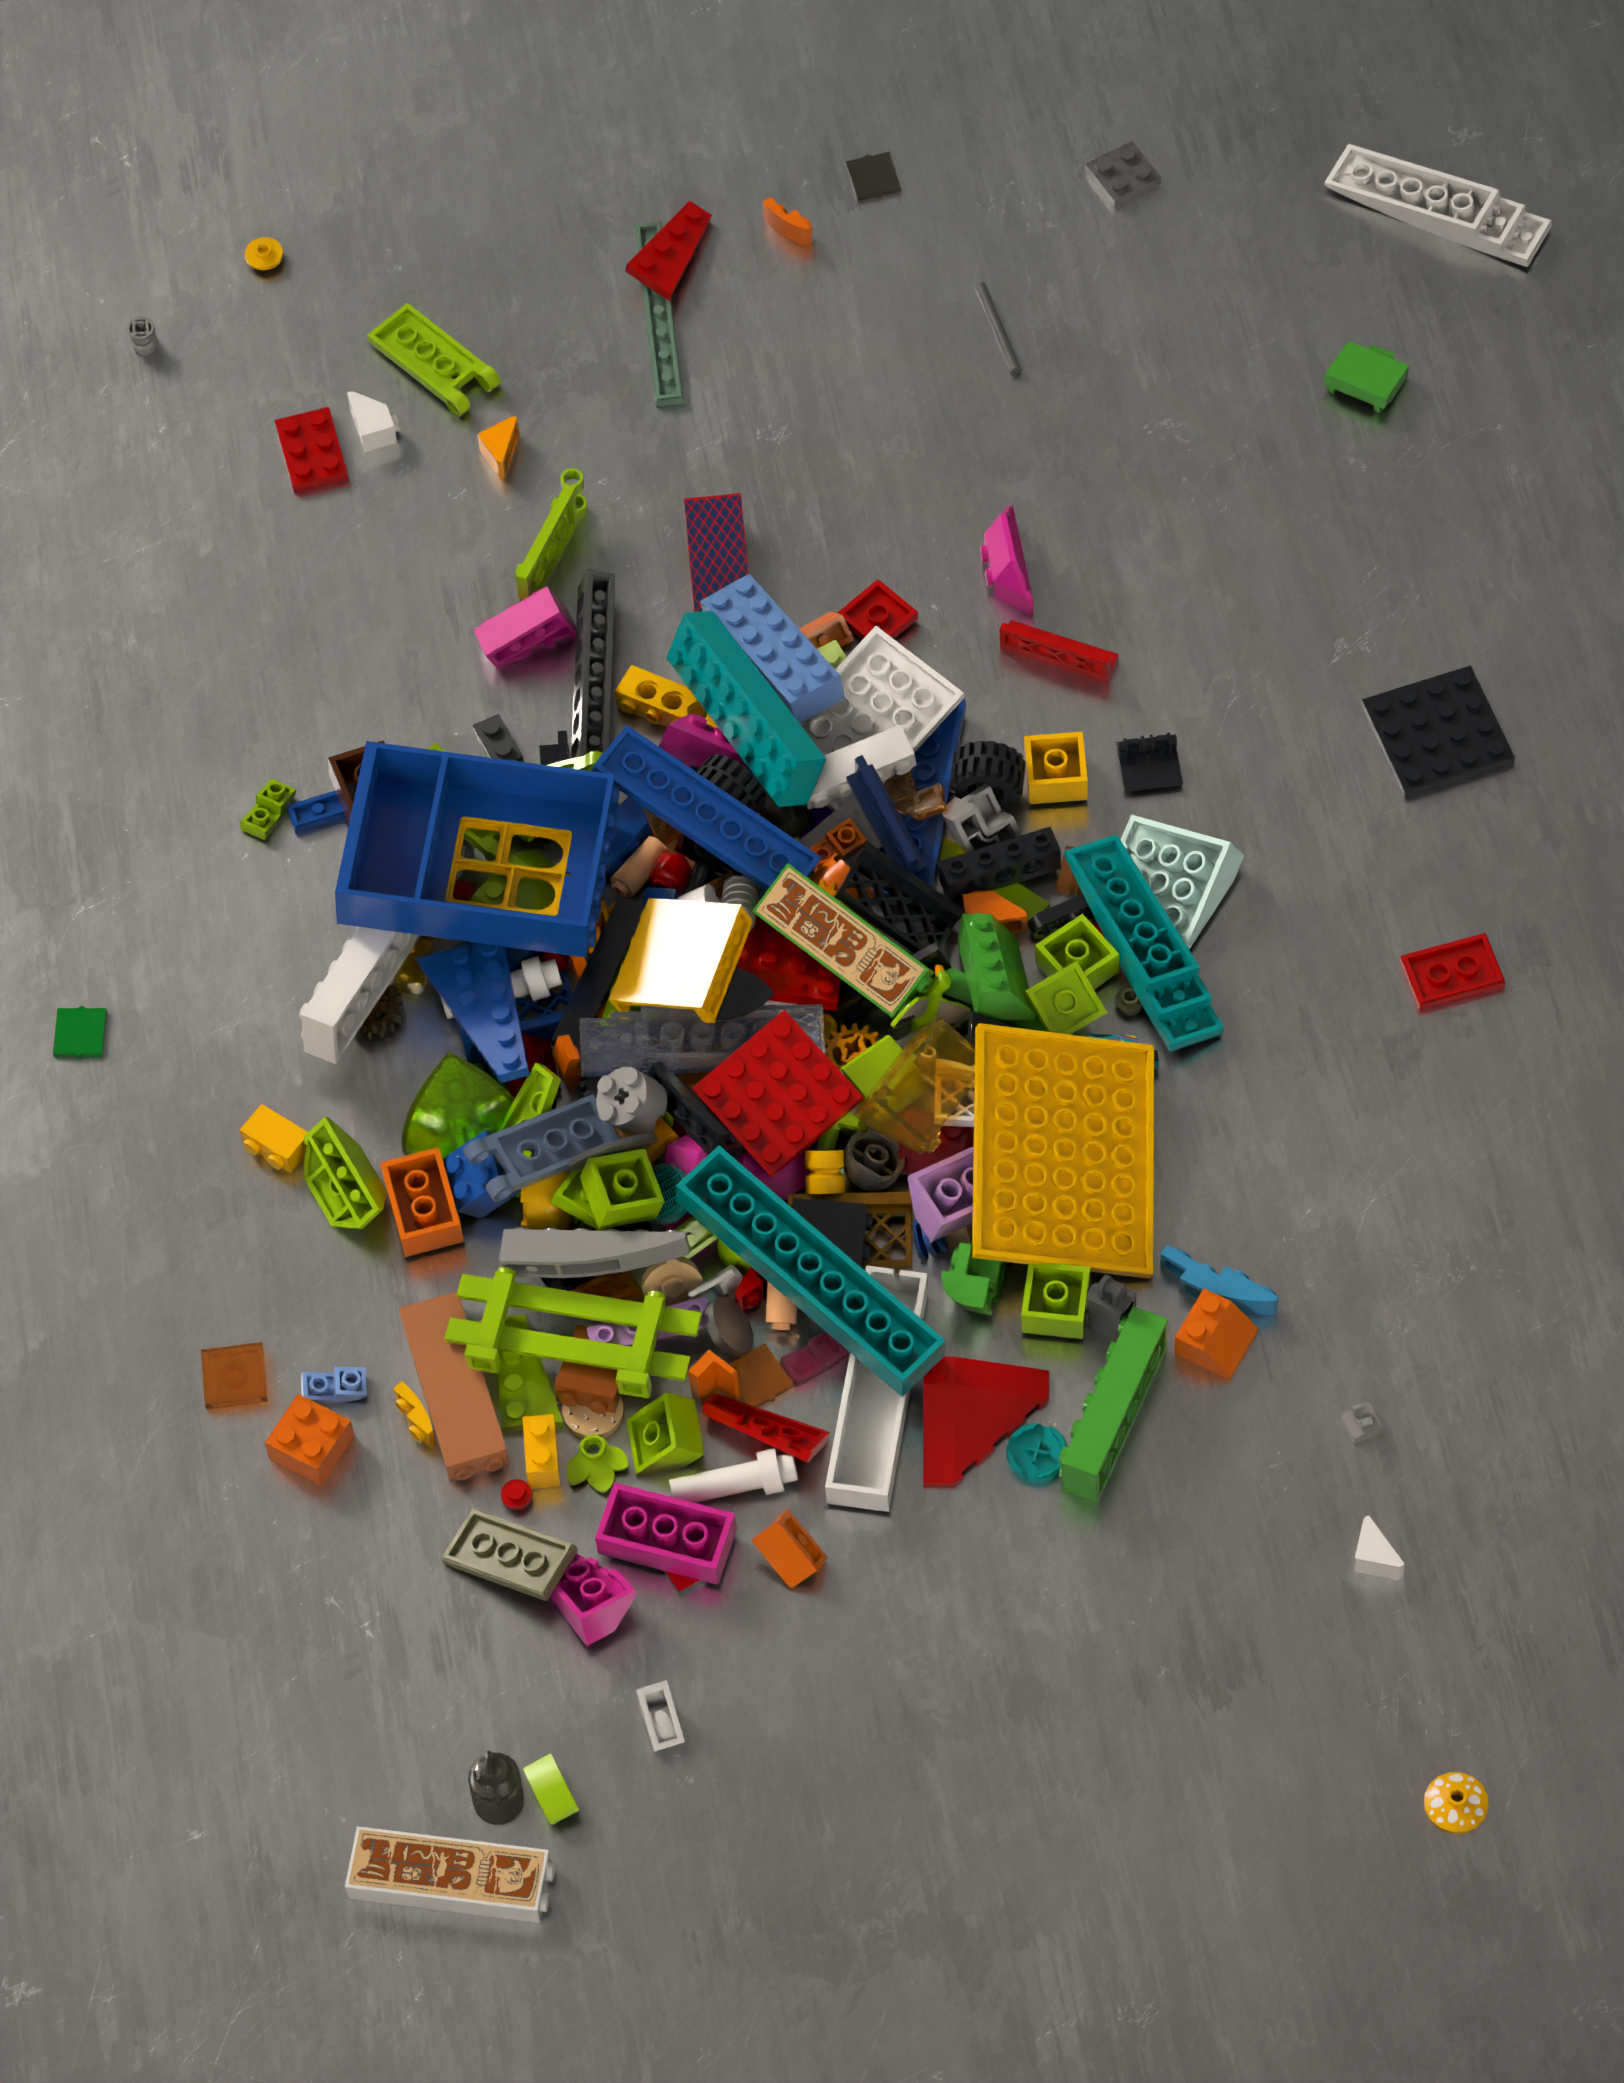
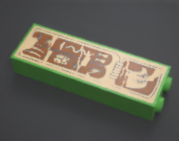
[752,863,935,1018]

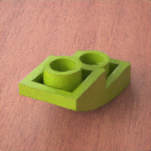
[240,778,296,840]
[523,1753,579,1826]

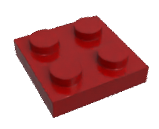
[837,579,919,640]

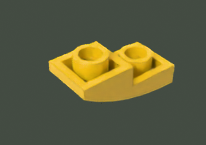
[393,1381,436,1448]

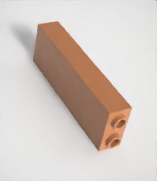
[398,1291,509,1481]

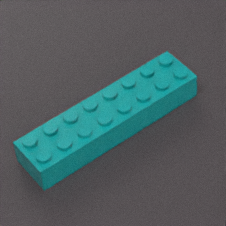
[666,610,827,807]

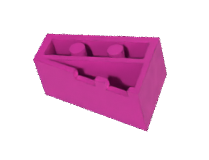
[473,586,576,668]
[659,714,755,776]

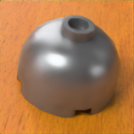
[843,1130,906,1191]

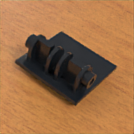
[1116,732,1183,792]

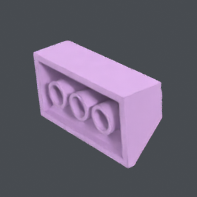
[908,1146,974,1242]

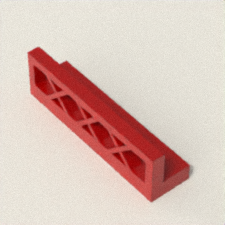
[999,620,1119,683]

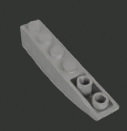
[499,1227,691,1278]

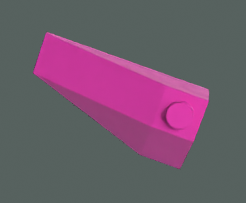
[550,1553,636,1646]

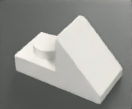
[636,1680,685,1752]

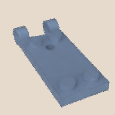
[463,1094,621,1202]

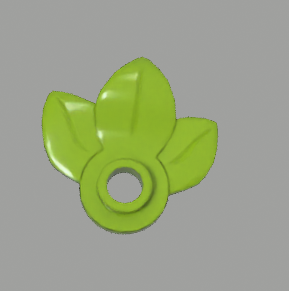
[567,1435,629,1493]

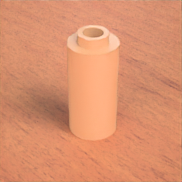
[610,836,670,898]
[766,1281,797,1331]

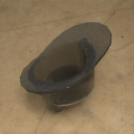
[468,1750,524,1825]

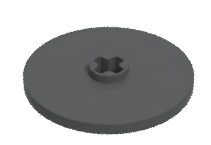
[568,1133,658,1170]

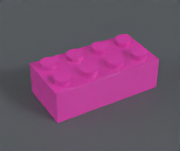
[595,1482,737,1585]

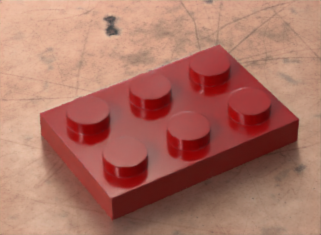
[274,407,349,492]

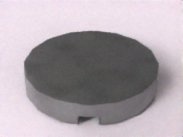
[705,1296,753,1357]

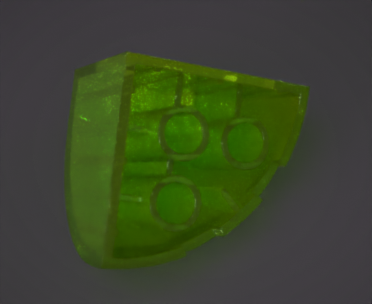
[401,1051,515,1159]

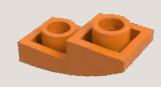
[762,197,813,247]
[809,817,867,873]
[554,1035,582,1094]

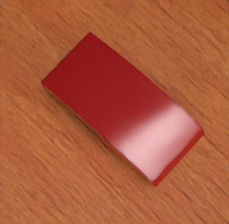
[735,1267,767,1311]

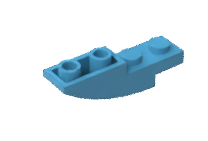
[1160,1244,1278,1316]

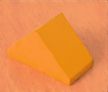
[477,416,520,479]

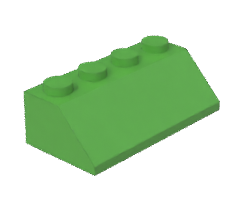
[957,913,1036,1020]

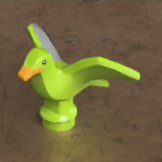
[890,965,971,1051]

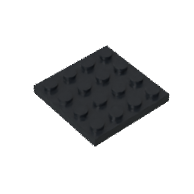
[1361,665,1515,798]

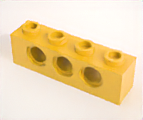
[615,665,718,728]

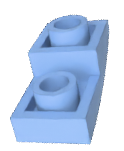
[301,1367,367,1405]

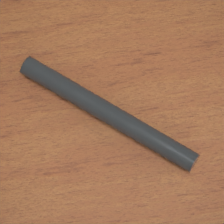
[975,283,1021,375]

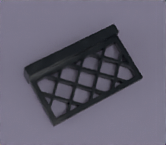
[834,842,965,954]

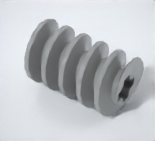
[721,876,761,930]

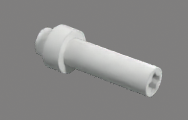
[440,956,563,1019]
[669,1448,798,1503]

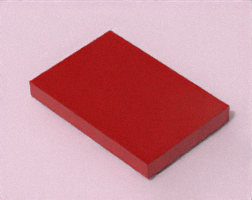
[1400,933,1506,1010]

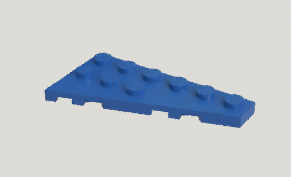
[416,942,530,1083]

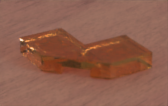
[884,771,947,821]

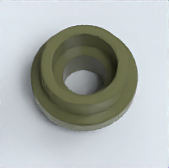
[1115,986,1143,1015]

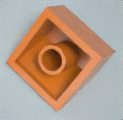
[1175,1288,1259,1380]

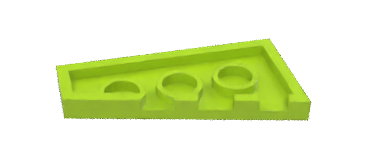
[498,1314,564,1433]

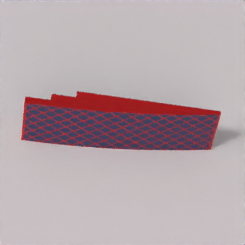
[684,493,749,612]

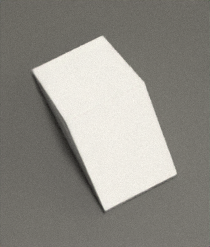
[1354,1515,1405,1580]

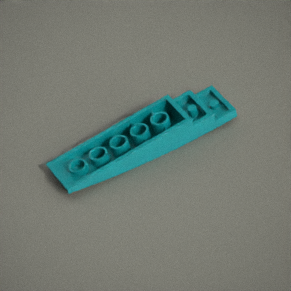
[1064,834,1224,1052]

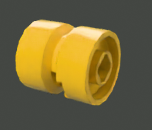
[805,1150,845,1194]

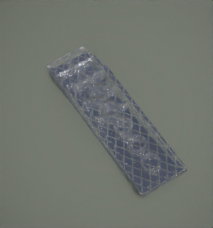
[579,1005,825,1077]

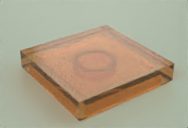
[201,1342,268,1409]

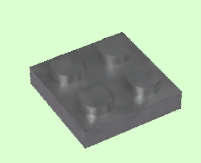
[1085,141,1161,207]

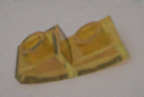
[393,937,434,994]

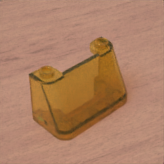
[853,1016,975,1154]

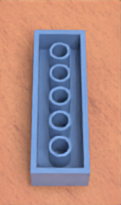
[700,574,845,724]

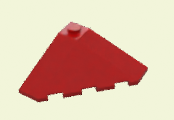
[923,1356,1049,1486]

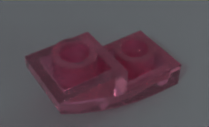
[779,1332,850,1387]

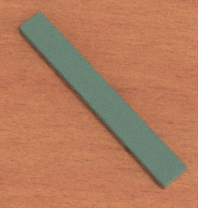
[634,221,684,407]

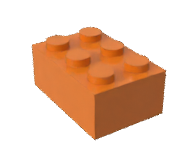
[380,1147,464,1257]

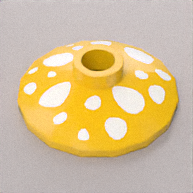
[1424,1772,1489,1833]

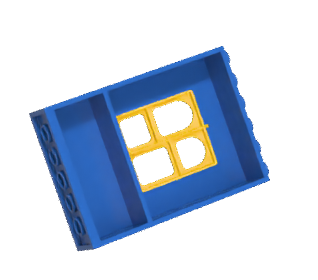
[335,741,620,958]

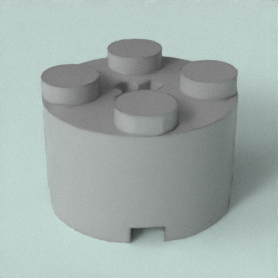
[596,1067,667,1136]

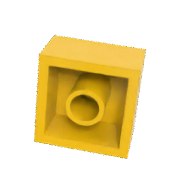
[1024,731,1088,804]

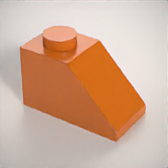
[963,890,1027,934]

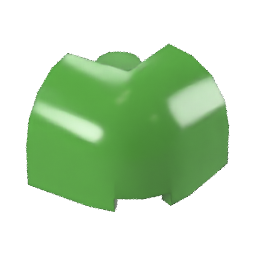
[941,1242,1008,1315]

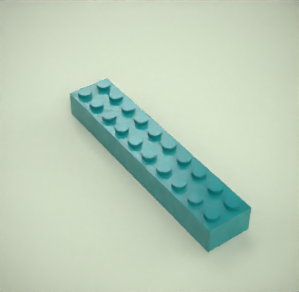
[676,1146,946,1397]

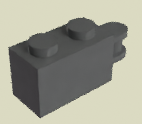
[1086,1275,1136,1342]

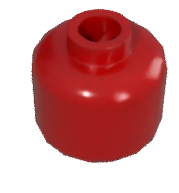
[648,853,692,894]

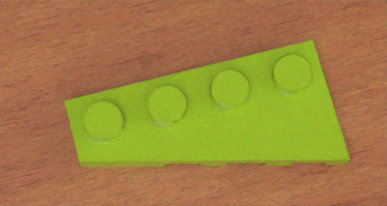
[496,1063,561,1198]

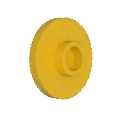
[244,237,283,270]

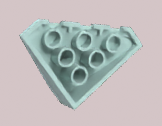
[1121,815,1244,949]

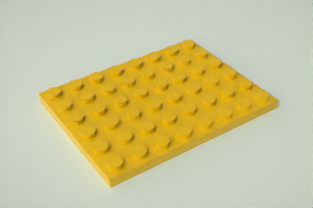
[972,1023,1154,1279]

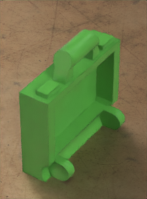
[1323,341,1409,413]

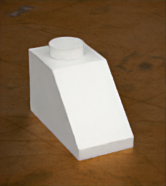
[347,391,400,452]

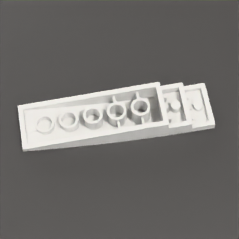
[1324,144,1551,267]

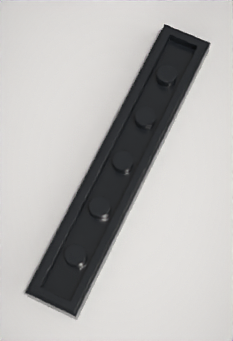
[551,896,646,1053]

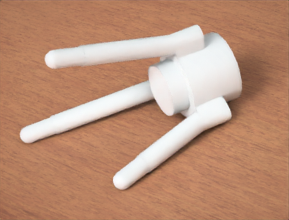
[688,1265,743,1301]

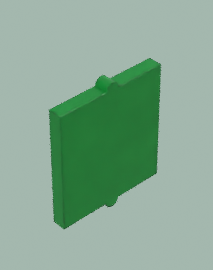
[53,1006,107,1059]

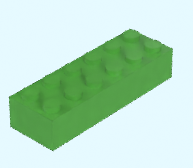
[1058,1306,1168,1503]

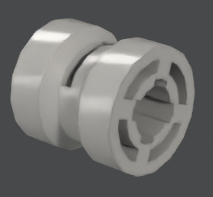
[127,316,158,355]

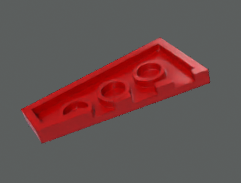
[625,200,712,301]
[702,1393,830,1463]

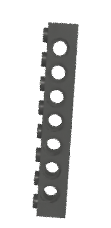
[571,569,615,759]

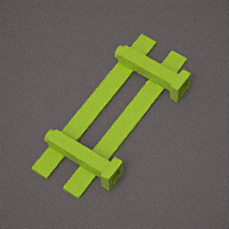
[444,1267,702,1398]

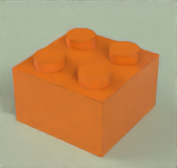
[265,1394,355,1486]

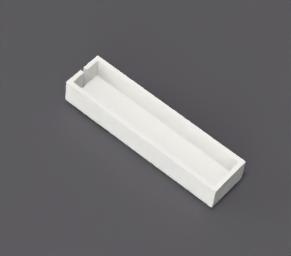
[825,1265,929,1512]

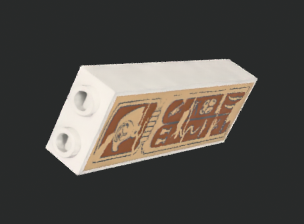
[345,1826,555,1923]

